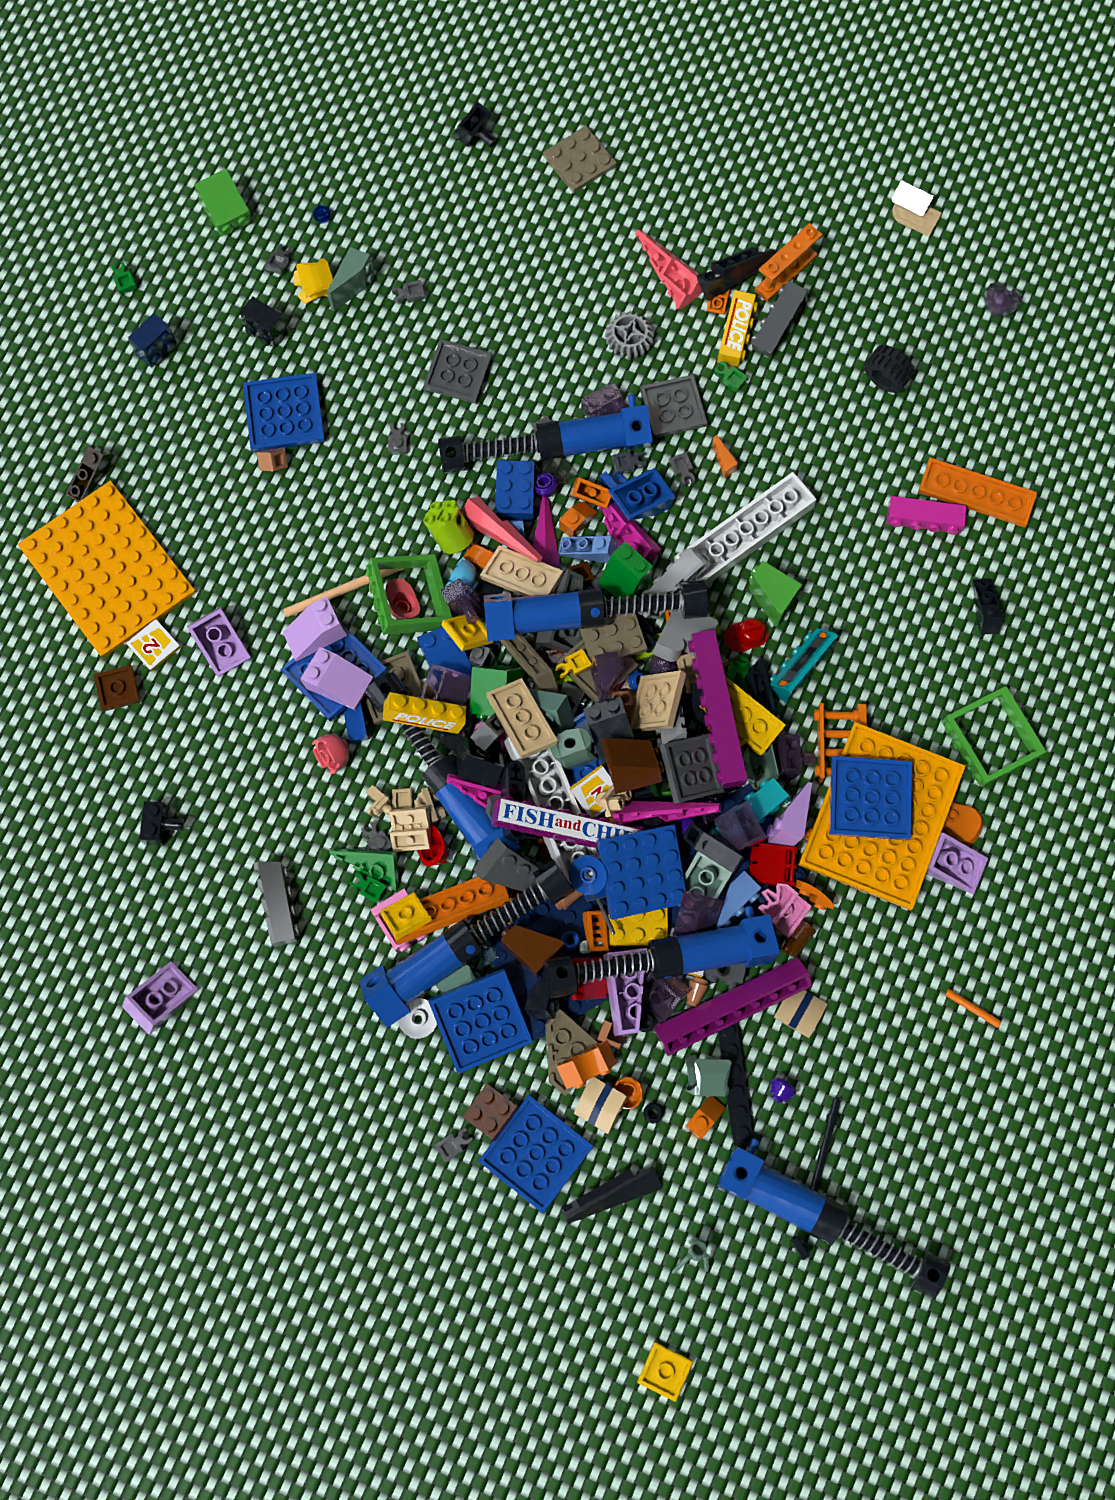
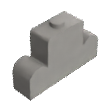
[652,609,718,662]

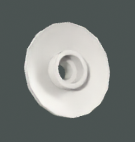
[398,998,437,1039]

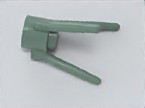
[672,1238,710,1274]

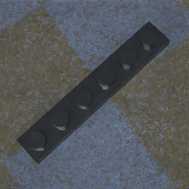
[717,1023,753,1146]

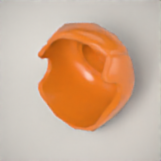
[613,1077,644,1110]

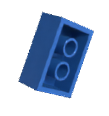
[495,461,535,522]

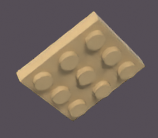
[629,670,686,733]

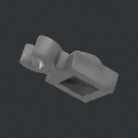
[265,244,291,275]
[392,280,425,303]
[388,423,407,455]
[612,452,646,474]
[669,452,695,487]
[361,821,392,851]
[435,1128,473,1163]

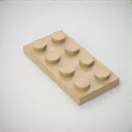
[480,546,564,596]
[486,678,558,760]

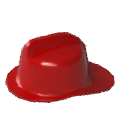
[724,619,769,652]
[417,824,450,867]

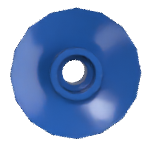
[569,855,608,895]

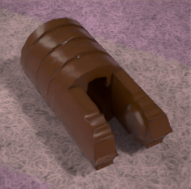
[782,921,816,957]

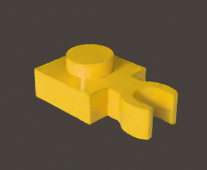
[556,649,592,678]

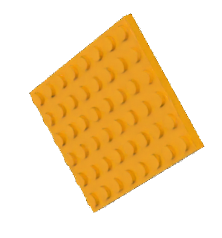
[17,480,196,659]
[798,722,965,911]

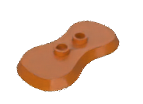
[941,801,984,847]

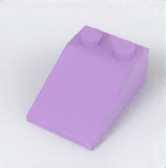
[283,596,347,662]
[187,606,251,677]
[300,647,374,710]
[767,782,812,847]
[926,833,988,894]
[122,962,198,1035]

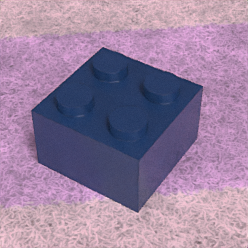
[128,313,177,368]

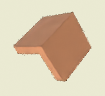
[257,449,288,471]
[597,1020,625,1050]

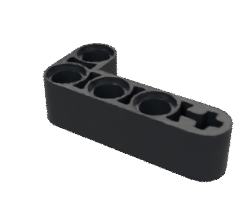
[500,761,542,841]

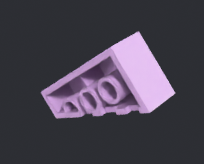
[603,948,647,1036]

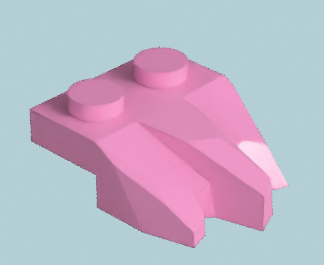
[758,883,812,938]

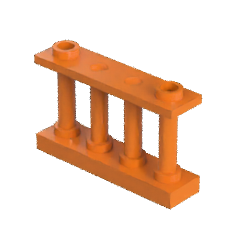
[755,223,823,303]
[814,703,867,783]

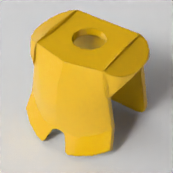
[294,258,333,304]

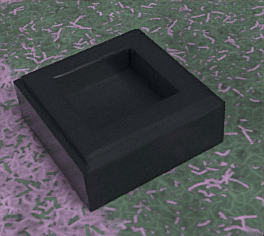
[790,1238,810,1260]

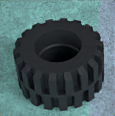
[864,345,915,393]

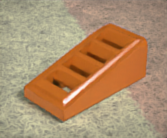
[712,435,738,478]
[582,911,609,952]

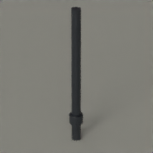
[810,1098,841,1192]

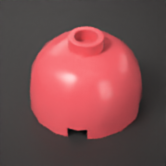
[312,734,349,774]

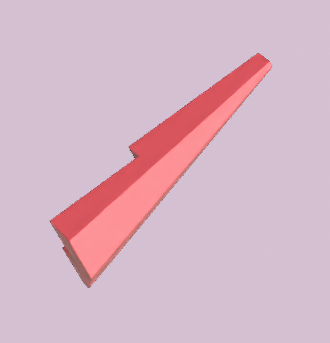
[635,230,702,310]
[462,496,543,563]

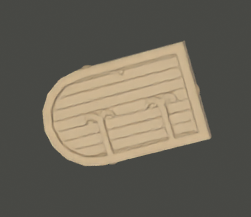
[892,203,942,236]

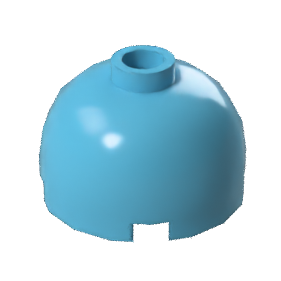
[444,557,478,596]

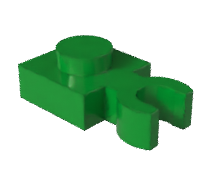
[111,261,137,295]
[714,361,748,393]
[349,873,387,904]

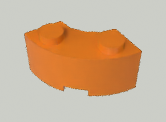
[557,1041,617,1089]

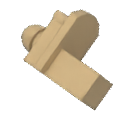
[366,785,393,817]

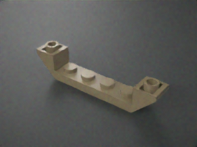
[481,619,559,694]

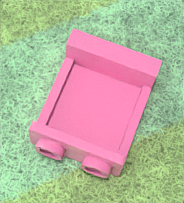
[370,889,429,953]

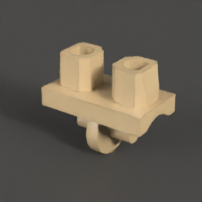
[596,784,632,817]
[414,787,446,825]

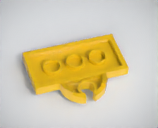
[699,676,785,756]

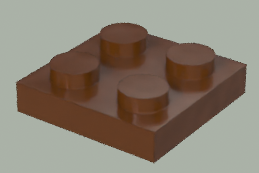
[94,665,141,712]
[462,1084,519,1142]

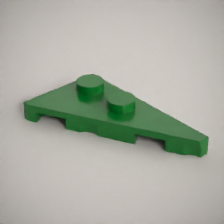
[329,848,399,890]

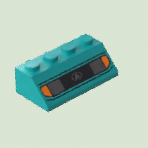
[769,628,838,704]

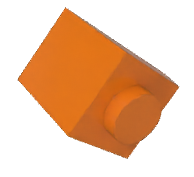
[570,477,611,509]
[559,501,597,537]
[684,1096,726,1140]

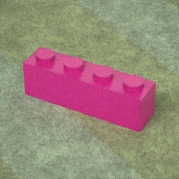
[886,496,966,535]

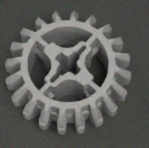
[605,310,654,359]

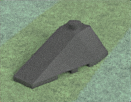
[536,569,583,653]

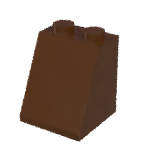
[601,738,664,794]
[501,925,565,978]

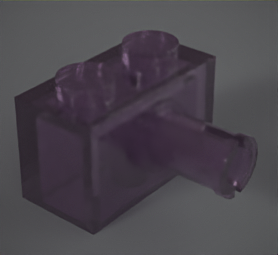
[440,578,482,624]
[773,734,816,780]

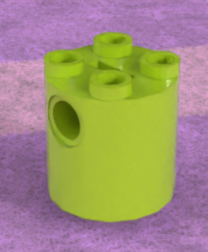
[423,500,474,554]

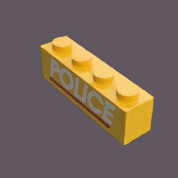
[717,290,758,367]
[383,692,466,734]

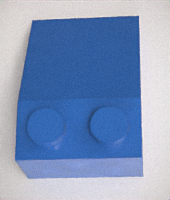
[608,468,675,521]
[417,626,472,694]

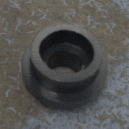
[639,1012,656,1033]
[643,1103,664,1124]

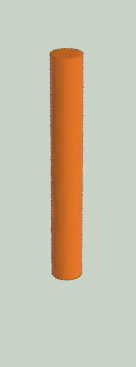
[945,989,1002,1028]

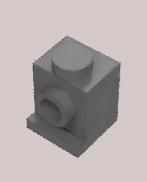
[469,646,496,667]

